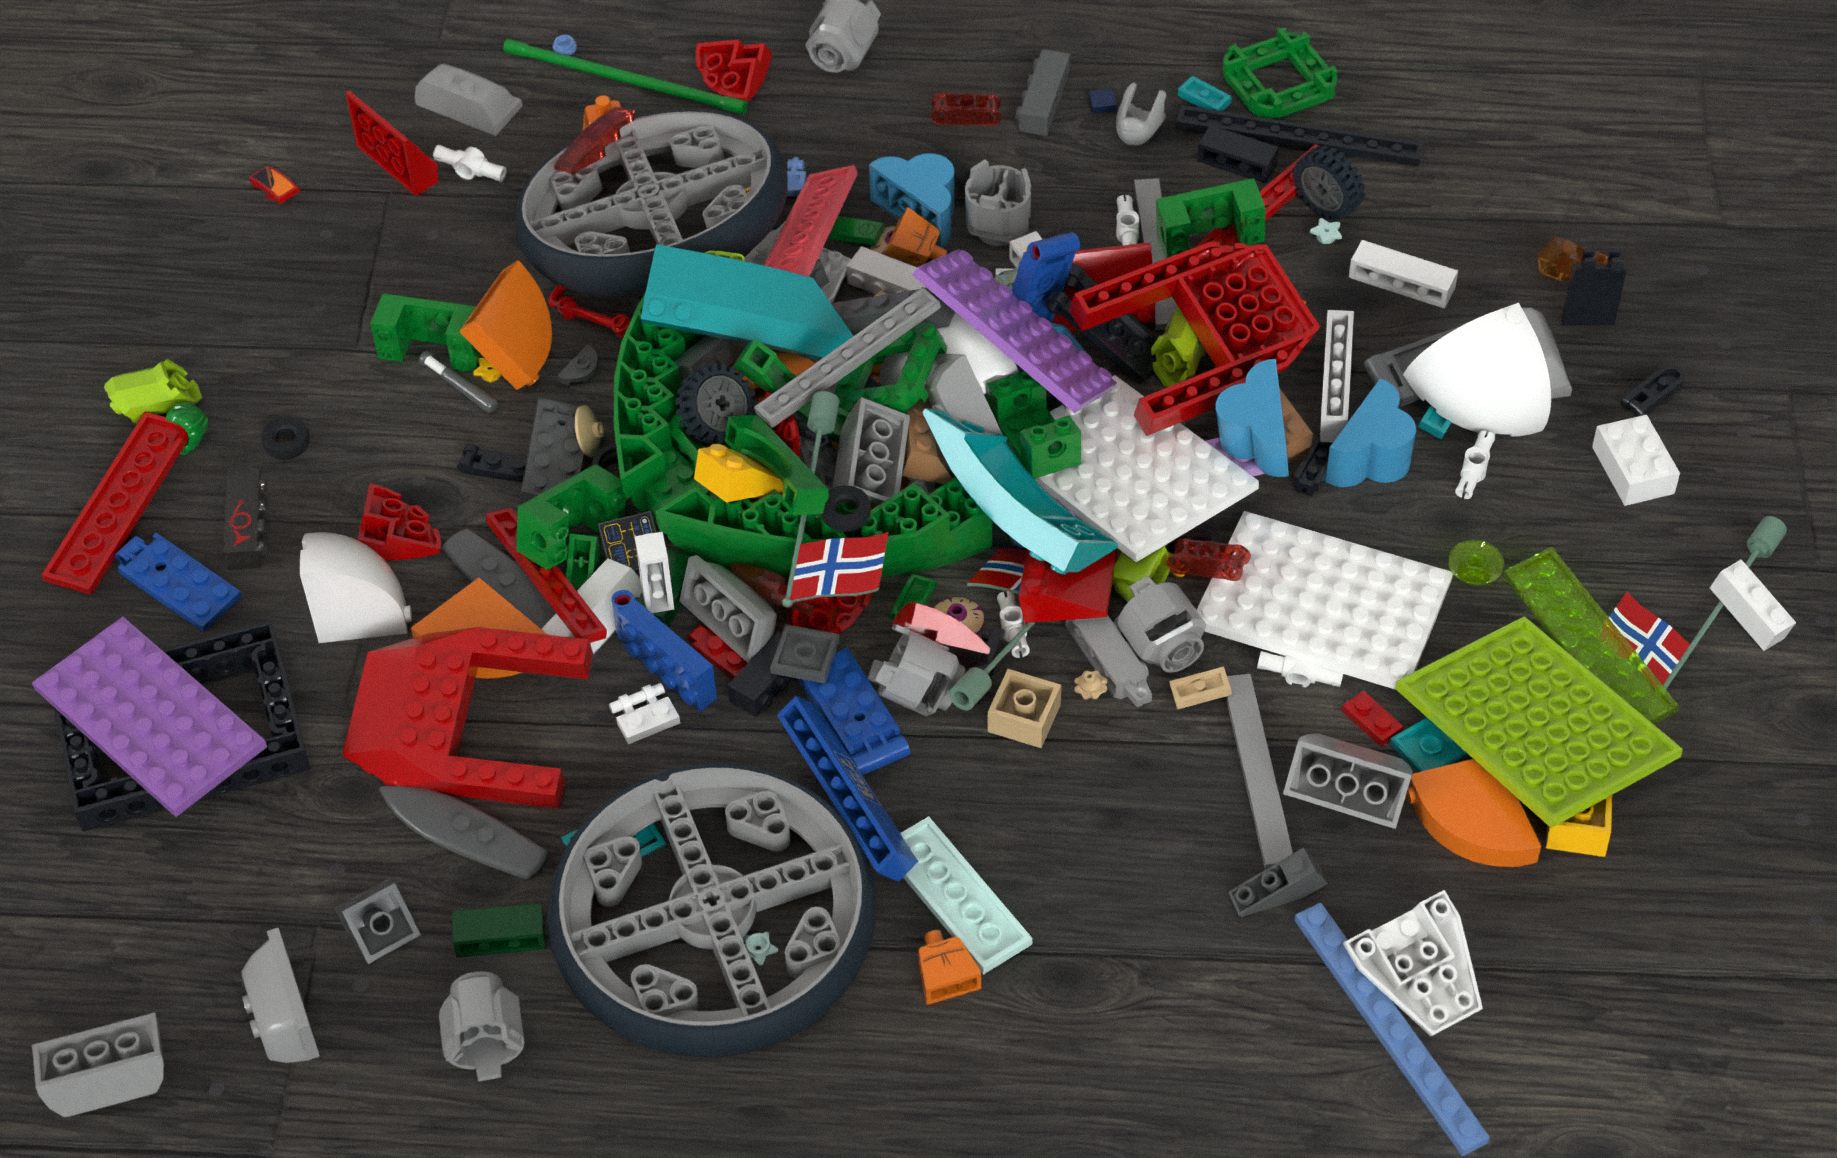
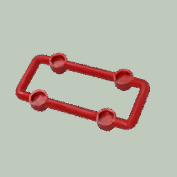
[548,285,631,338]

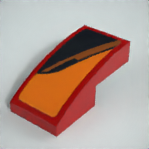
[249,166,300,204]

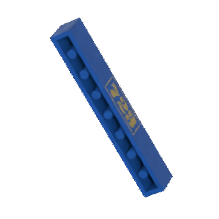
[777,696,919,882]

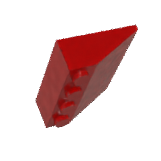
[345,91,439,196]
[1052,242,1156,332]
[1018,549,1117,623]

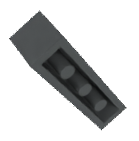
[1016,49,1070,136]

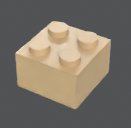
[988,669,1061,748]

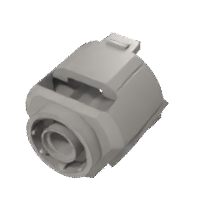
[805,0,881,72]
[965,160,1032,246]
[1115,576,1206,673]
[867,624,965,716]
[439,972,524,1081]

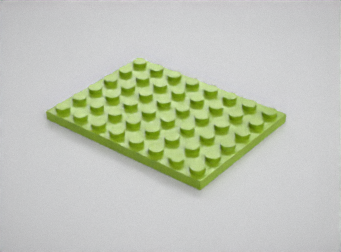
[1395,616,1683,828]

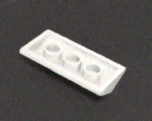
[542,558,642,654]

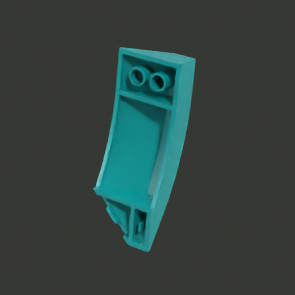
[641,244,853,360]
[923,408,1118,574]

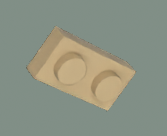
[1169,667,1232,710]

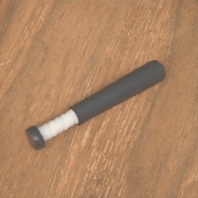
[419,351,498,413]

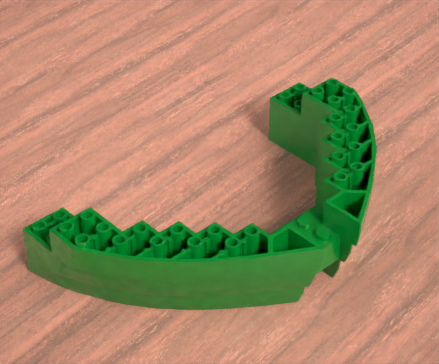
[614,294,992,578]

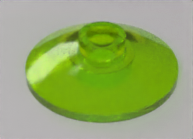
[1448,540,1504,585]

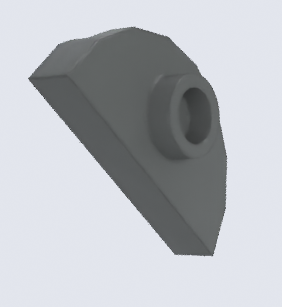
[557,344,598,385]

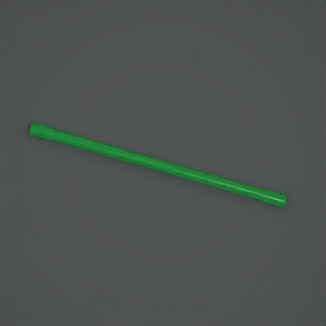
[503,38,748,115]

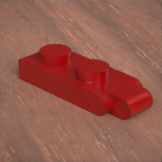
[687,625,748,680]

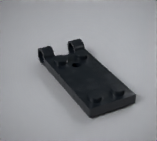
[1045,265,1158,384]

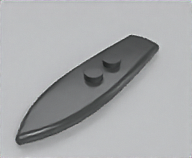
[442,528,556,629]
[379,786,548,880]

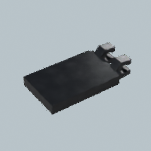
[1562,248,1627,325]

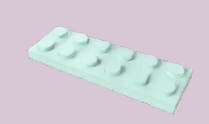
[900,816,1032,975]

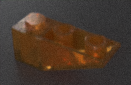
[1537,236,1608,281]

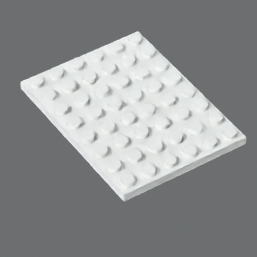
[1035,375,1259,562]
[1197,511,1454,690]

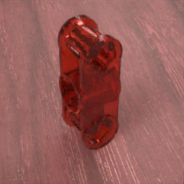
[931,92,1001,126]
[1167,538,1251,581]

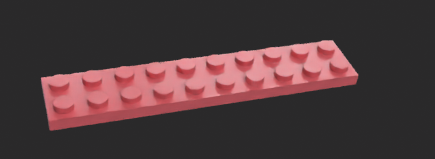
[764,165,858,277]

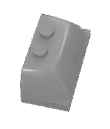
[415,64,522,136]
[1498,307,1572,399]
[925,354,1003,435]
[832,397,910,507]
[679,555,777,663]
[1283,734,1413,829]
[242,928,320,1063]
[32,1013,164,1117]

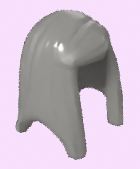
[1116,83,1166,146]

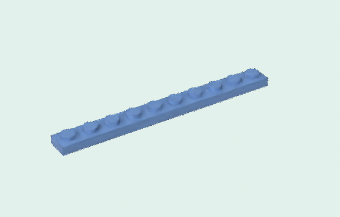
[1295,903,1490,1156]

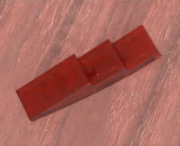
[554,107,635,174]
[731,563,814,616]

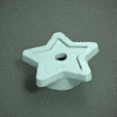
[1310,218,1342,244]
[743,932,778,965]

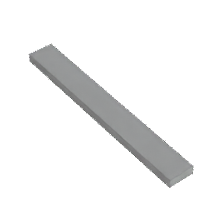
[1134,178,1178,331]
[754,287,941,428]
[1225,674,1293,870]

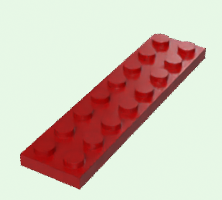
[41,412,189,595]

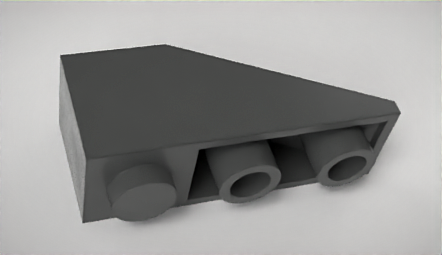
[1228,847,1328,917]

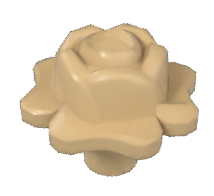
[1074,671,1108,700]

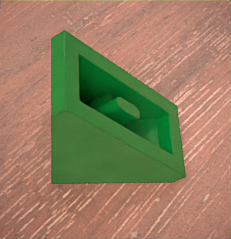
[566,533,601,589]

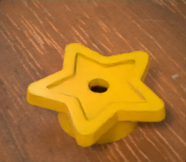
[473,357,501,382]

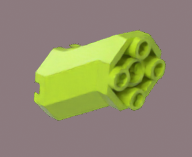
[1151,306,1207,387]
[104,359,202,425]

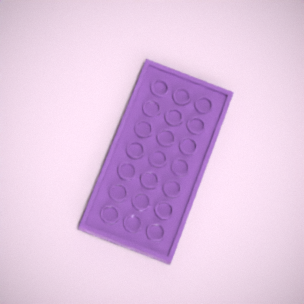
[912,249,1117,413]
[32,617,267,817]

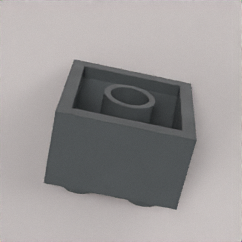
[334,879,421,964]

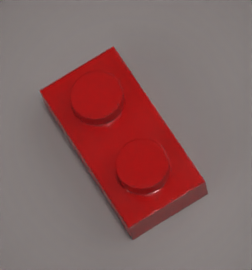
[1342,690,1403,747]

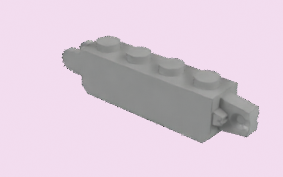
[1065,614,1152,707]

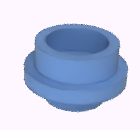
[553,35,577,56]

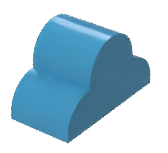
[869,153,955,248]
[1216,359,1289,477]
[1325,378,1416,487]

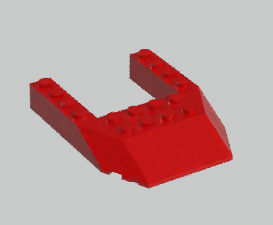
[1069,242,1320,436]
[342,627,594,809]

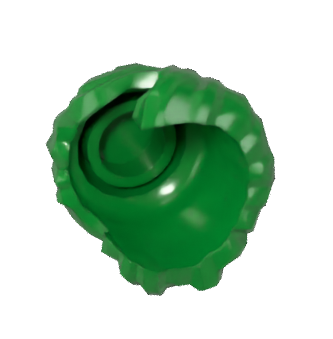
[165,402,209,455]

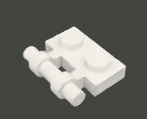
[609,683,680,744]

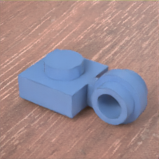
[787,157,807,196]

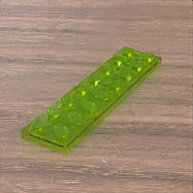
[1504,547,1679,724]

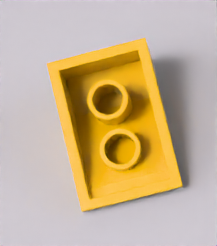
[694,444,784,502]
[1546,795,1612,857]

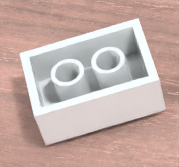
[1592,415,1680,506]

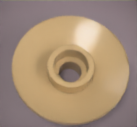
[575,405,604,458]

